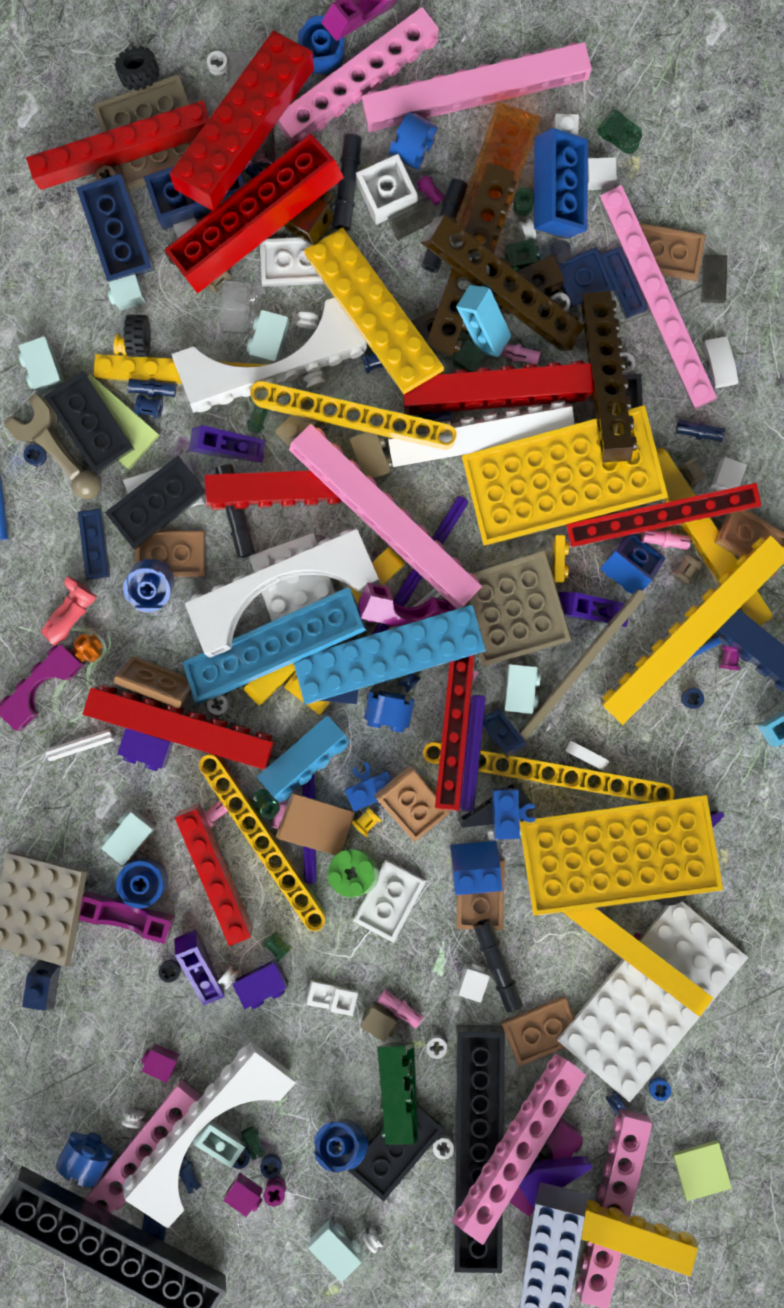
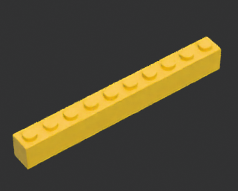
[601,536,784,725]

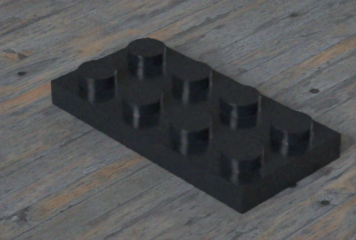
[44,371,135,474]
[105,455,205,550]
[348,1104,444,1202]

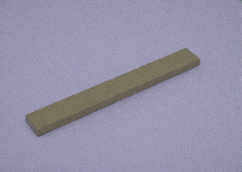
[519,589,647,740]

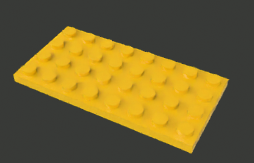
[462,405,668,546]
[519,795,723,916]

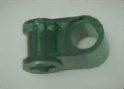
[597,109,642,154]

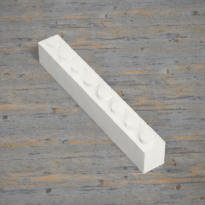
[387,400,574,467]

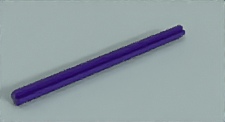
[371,496,468,635]

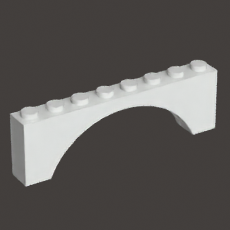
[172,298,367,413]
[185,529,381,658]
[122,1041,296,1228]

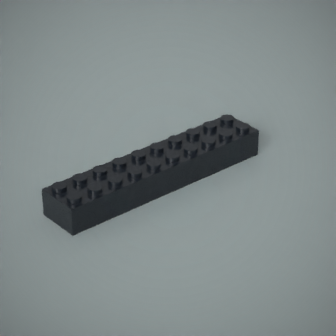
[453,1025,505,1273]
[0,1165,226,1308]

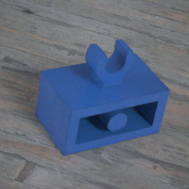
[345,762,392,812]
[492,788,535,840]

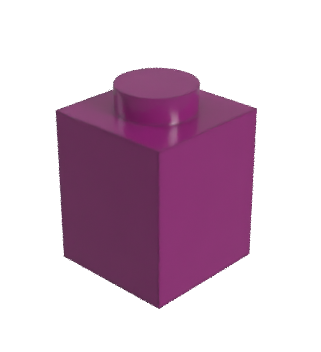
[141,1044,180,1083]
[223,1172,263,1217]

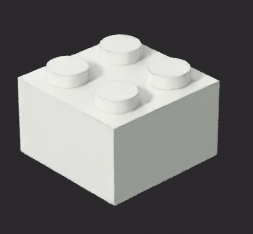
[356,154,418,225]

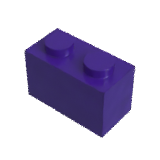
[117,728,174,771]
[232,958,289,1010]

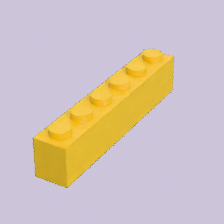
[581,1200,698,1277]

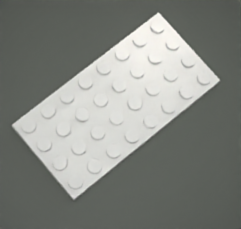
[557,902,748,1102]

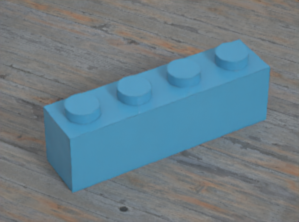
[257,715,350,803]

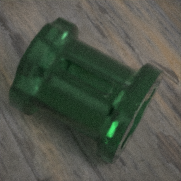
[513,188,534,216]
[251,789,280,819]
[261,931,292,962]

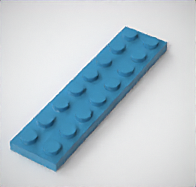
[183,587,366,705]
[294,605,486,705]

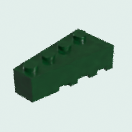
[377,1042,418,1144]

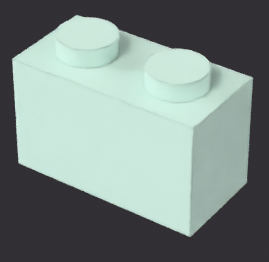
[247,310,290,364]
[18,336,65,394]
[503,664,541,714]
[101,810,157,866]
[192,1120,245,1168]
[308,1219,362,1283]

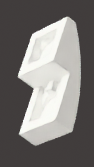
[703,336,738,389]
[305,980,358,1016]

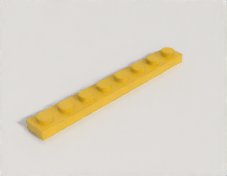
[93,354,278,385]

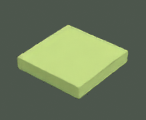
[673,1140,732,1201]

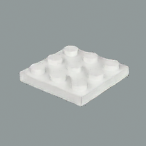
[249,533,335,621]

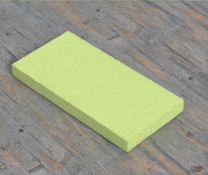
[88,374,160,470]

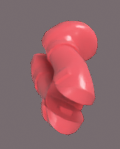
[41,576,97,646]

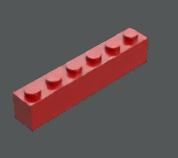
[204,471,342,510]
[174,803,253,946]

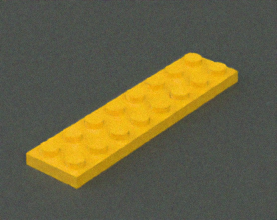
[304,228,444,394]

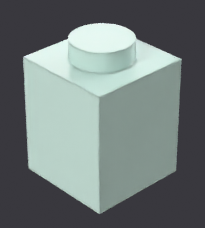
[108,274,146,311]

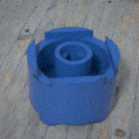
[298,15,345,75]
[389,111,438,170]
[123,559,175,612]
[364,690,415,732]
[116,857,168,909]
[314,1120,369,1172]
[56,1132,114,1187]

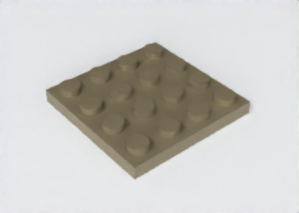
[93,74,193,191]
[464,551,572,667]
[0,852,87,967]

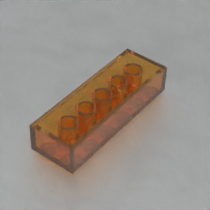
[451,102,541,254]

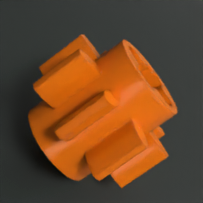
[73,634,103,662]

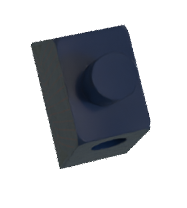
[22,960,61,1011]

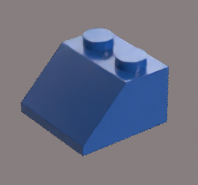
[600,534,666,594]
[450,840,503,895]

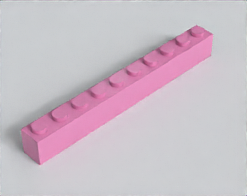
[362,42,592,132]
[600,185,717,410]
[289,424,482,609]

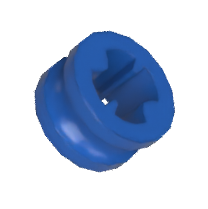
[648,1077,671,1101]

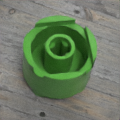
[328,849,380,897]

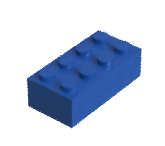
[534,128,588,238]

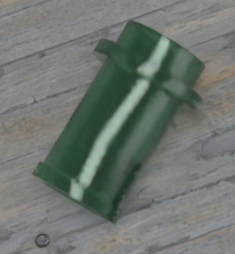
[247,404,269,433]
[241,1126,266,1160]

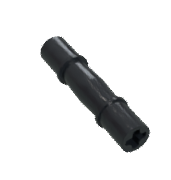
[332,134,362,231]
[421,178,468,273]
[215,464,255,558]
[473,919,523,1012]

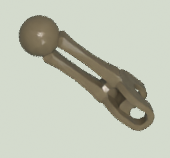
[4,392,101,500]

